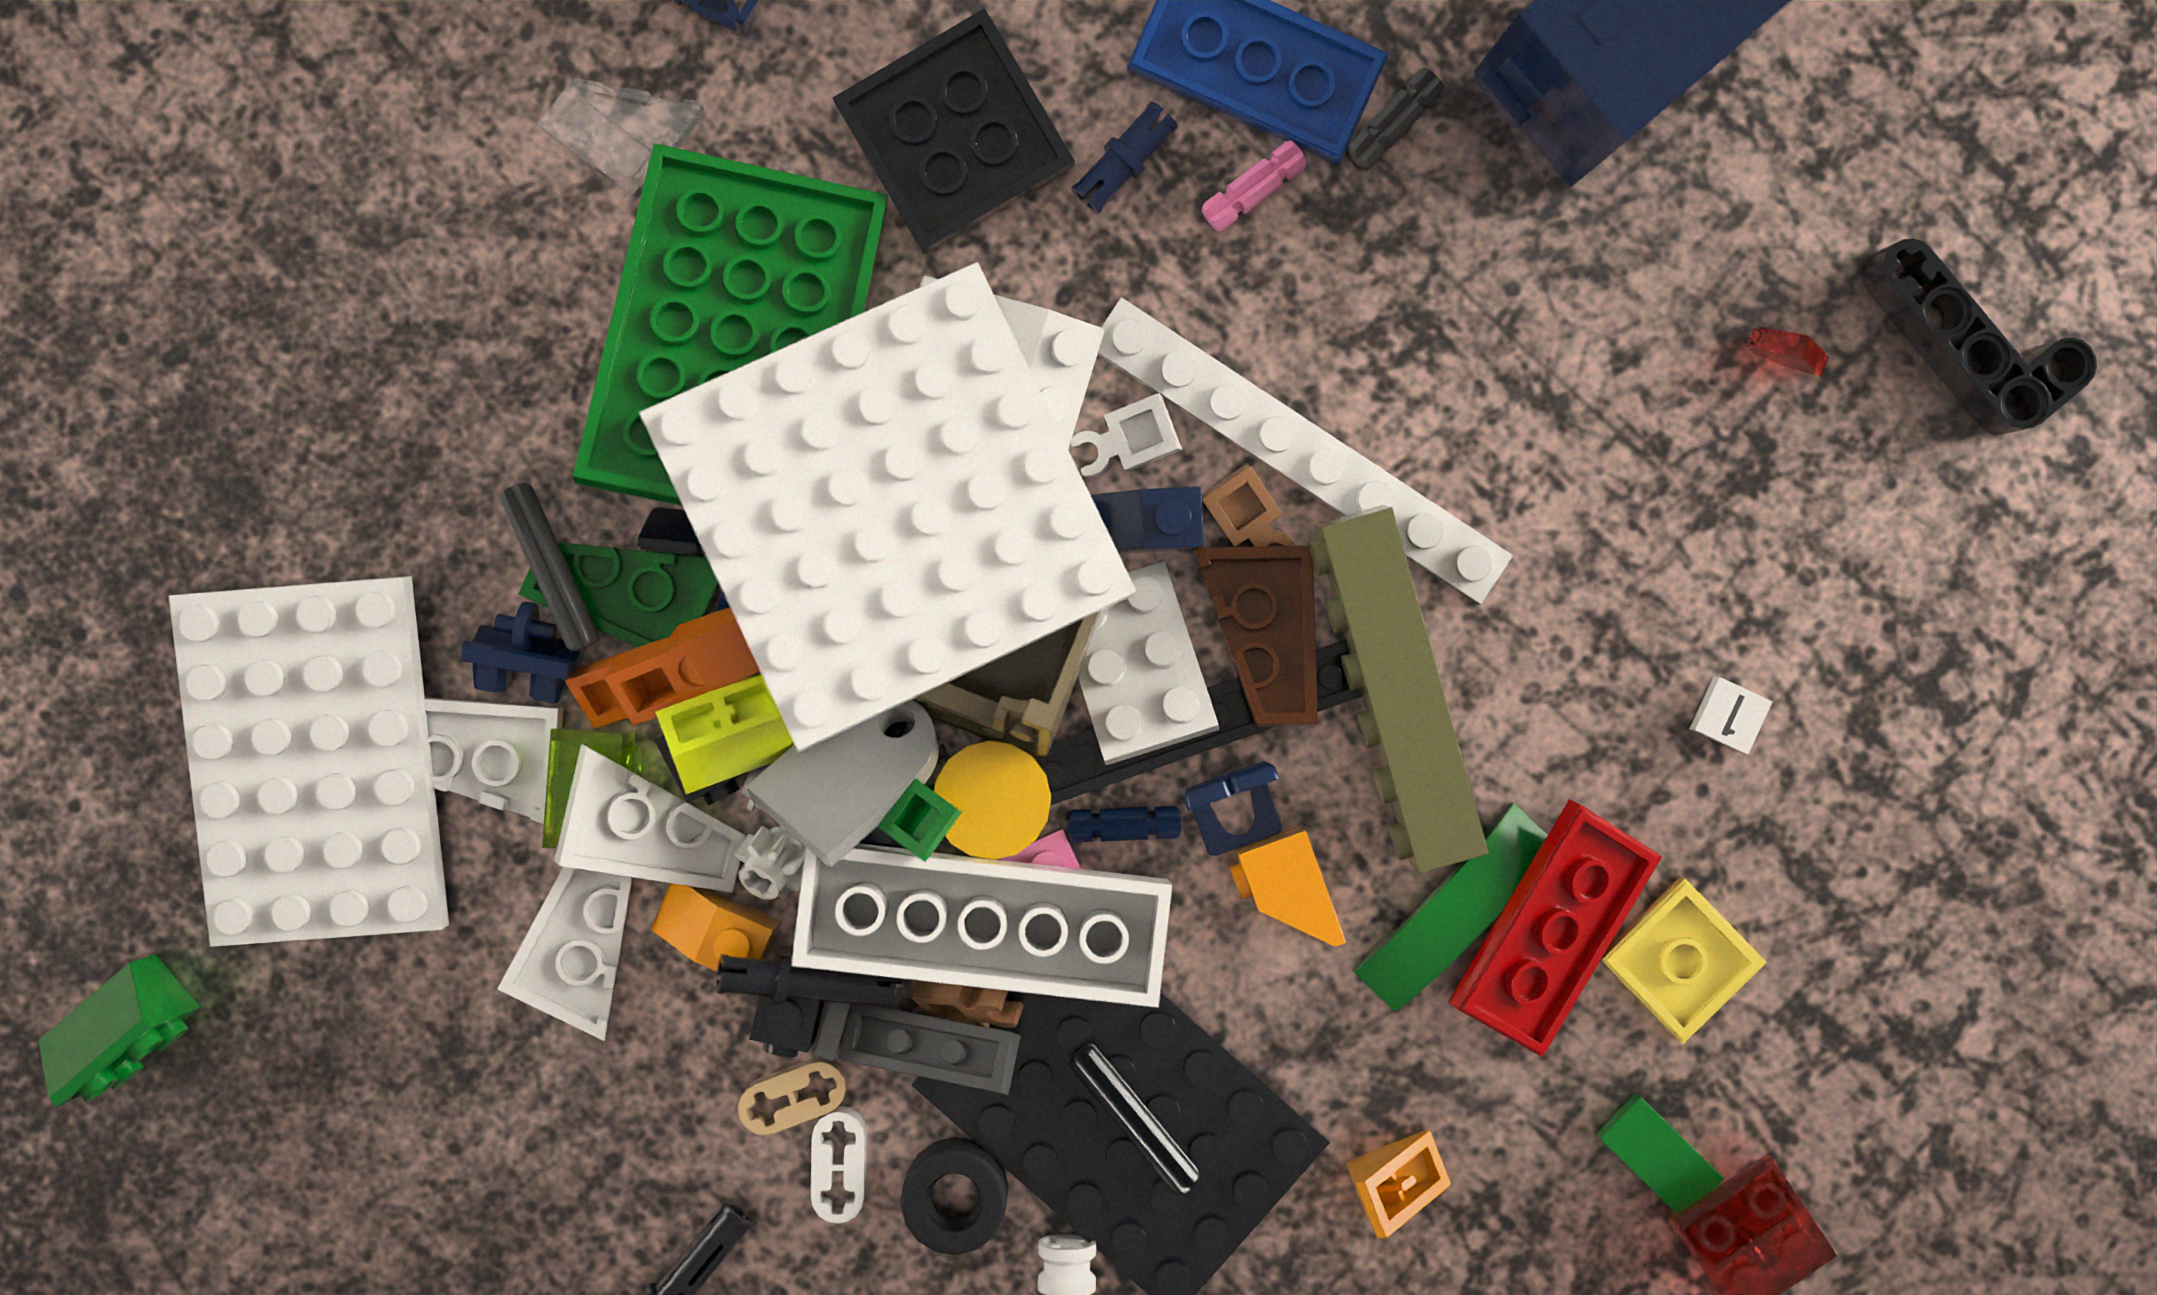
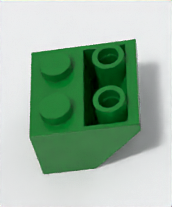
[39,954,200,1108]

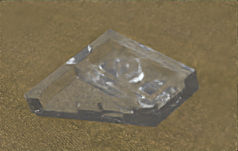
[538,78,705,201]

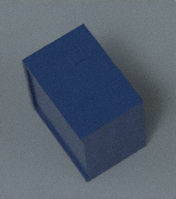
[1474,0,1792,188]

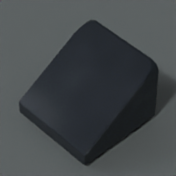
[637,507,706,557]

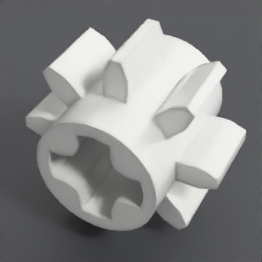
[734,826,806,900]

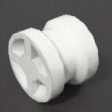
[1038,1234,1096,1295]

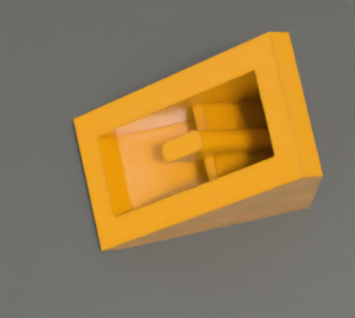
[1345,1130,1451,1239]

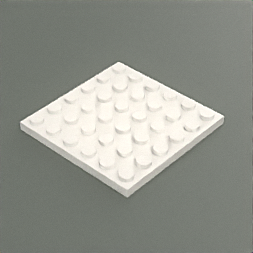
[639,262,1137,752]

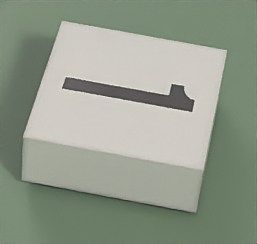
[1689,677,1773,755]

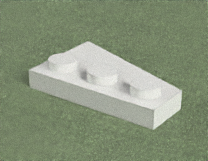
[497,867,633,1041]

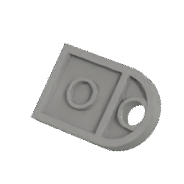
[746,699,939,868]

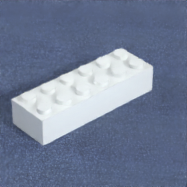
[792,844,1172,1007]

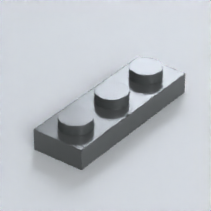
[838,1004,1021,1095]

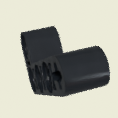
[1862,238,2097,435]

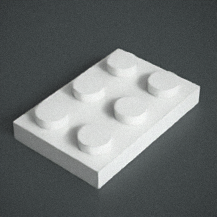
[1078,561,1219,765]

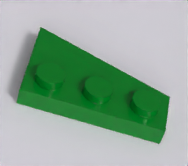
[518,542,720,648]

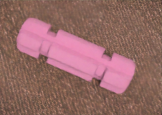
[1202,141,1308,232]

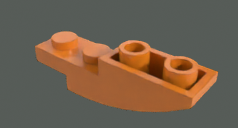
[565,607,760,729]

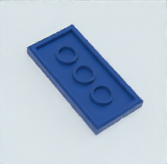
[1127,0,1389,165]

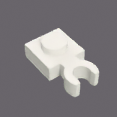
[1070,393,1182,477]

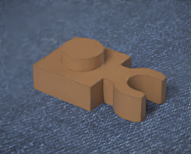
[1202,463,1295,547]
[911,980,1024,1028]

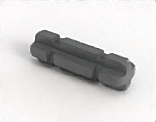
[1347,68,1444,170]

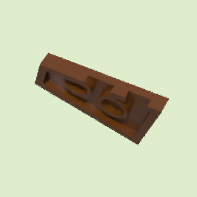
[1193,546,1318,727]

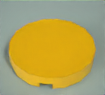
[934,740,1052,860]

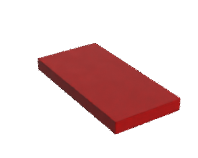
[1448,799,1662,1057]

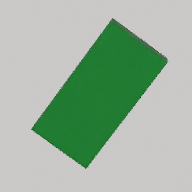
[1595,1093,1725,1220]

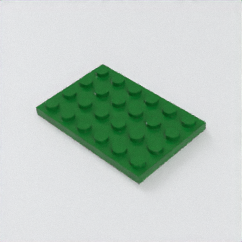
[573,143,888,506]

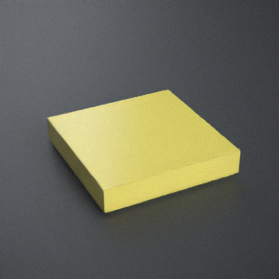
[1600,876,1767,1044]

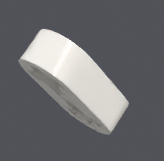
[811,1106,867,1224]

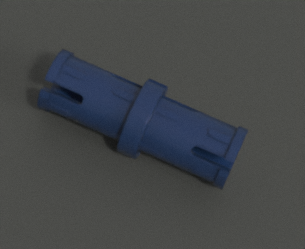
[1071,101,1178,214]

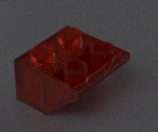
[1669,1154,1838,1295]

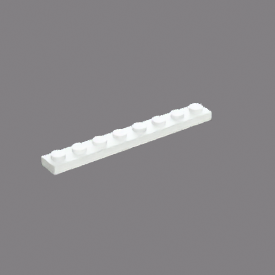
[1097,297,1513,605]

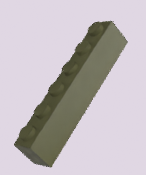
[1309,505,1489,874]

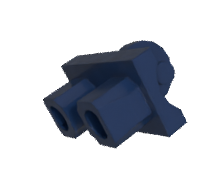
[461,601,584,704]

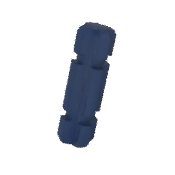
[1066,806,1181,843]

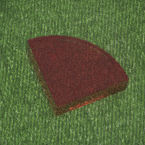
[1747,327,1829,376]

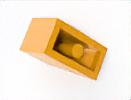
[1229,825,1346,947]
[651,883,782,971]

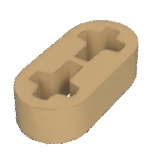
[738,1057,849,1136]

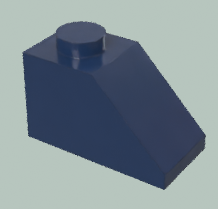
[1090,486,1204,553]

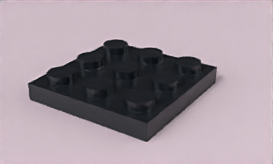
[832,8,1075,255]

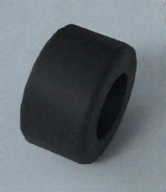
[900,1137,1009,1255]

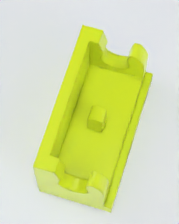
[655,673,795,795]

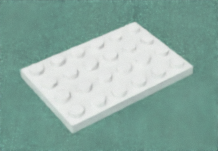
[169,576,449,947]

